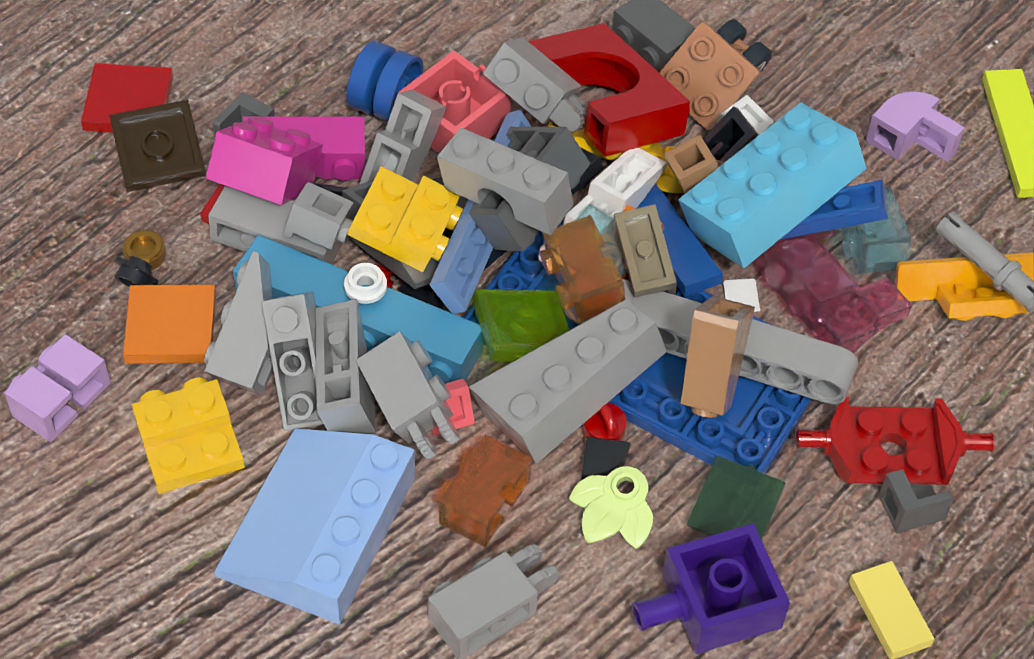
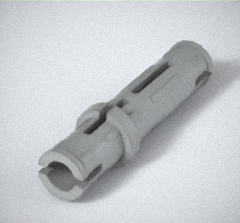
[936,211,1034,313]

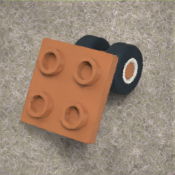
[659,19,772,130]

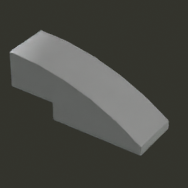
[359,90,447,184]

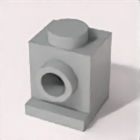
[283,182,354,250]

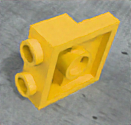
[347,166,463,272]
[131,377,245,494]

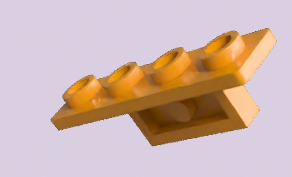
[894,252,1034,321]

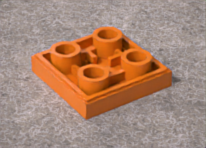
[123,285,216,364]

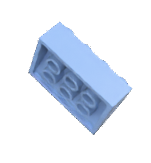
[214,428,415,625]

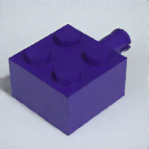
[632,523,790,654]

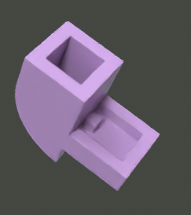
[866,92,965,162]

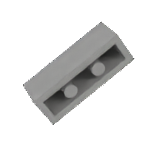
[208,185,342,264]

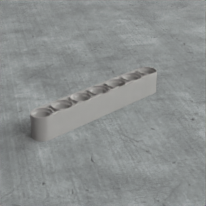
[563,269,858,404]

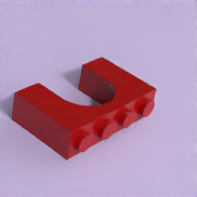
[528,23,690,157]

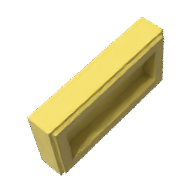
[849,561,934,659]

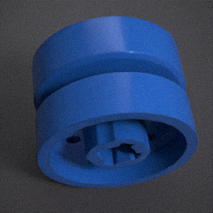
[347,40,423,122]

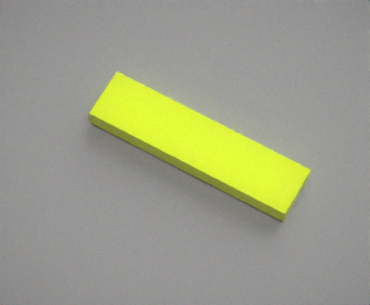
[982,69,1034,198]

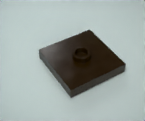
[109,100,206,192]

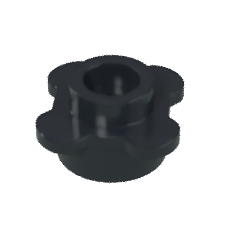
[114,256,159,288]

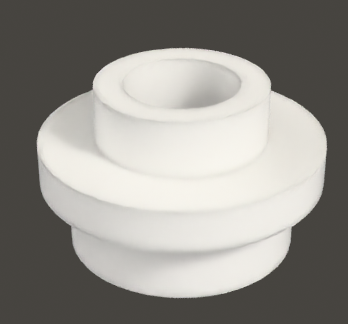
[344,263,387,304]

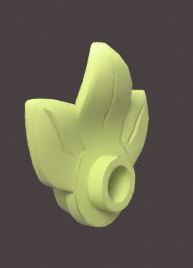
[569,466,653,549]

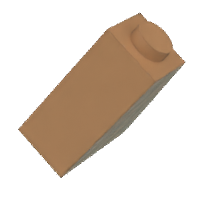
[681,296,755,418]

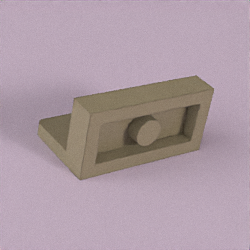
[614,204,677,298]

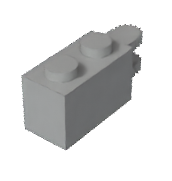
[483,37,587,133]
[356,331,460,460]
[428,544,560,659]

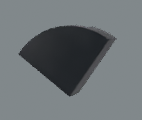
[581,437,631,480]

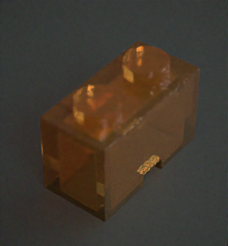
[540,215,625,322]
[436,434,532,548]

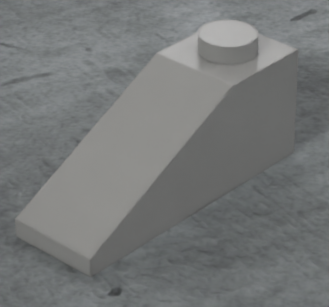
[315,299,376,434]

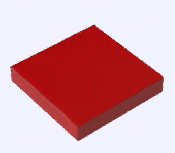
[81,63,173,132]

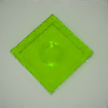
[473,289,570,361]

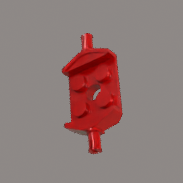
[796,397,995,485]

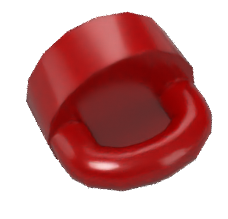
[582,403,627,441]

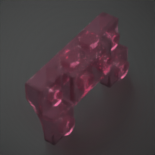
[752,229,912,353]

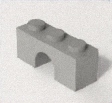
[437,128,574,235]

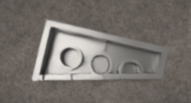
[469,299,667,464]

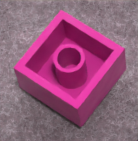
[206,116,323,205]

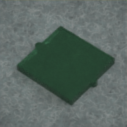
[687,455,786,540]

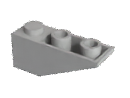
[204,251,273,396]
[261,291,323,431]

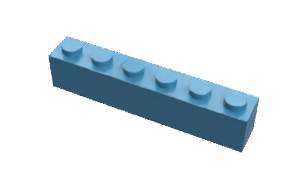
[233,235,484,383]

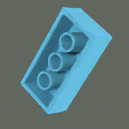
[678,102,867,268]

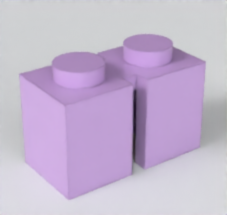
[4,334,111,443]

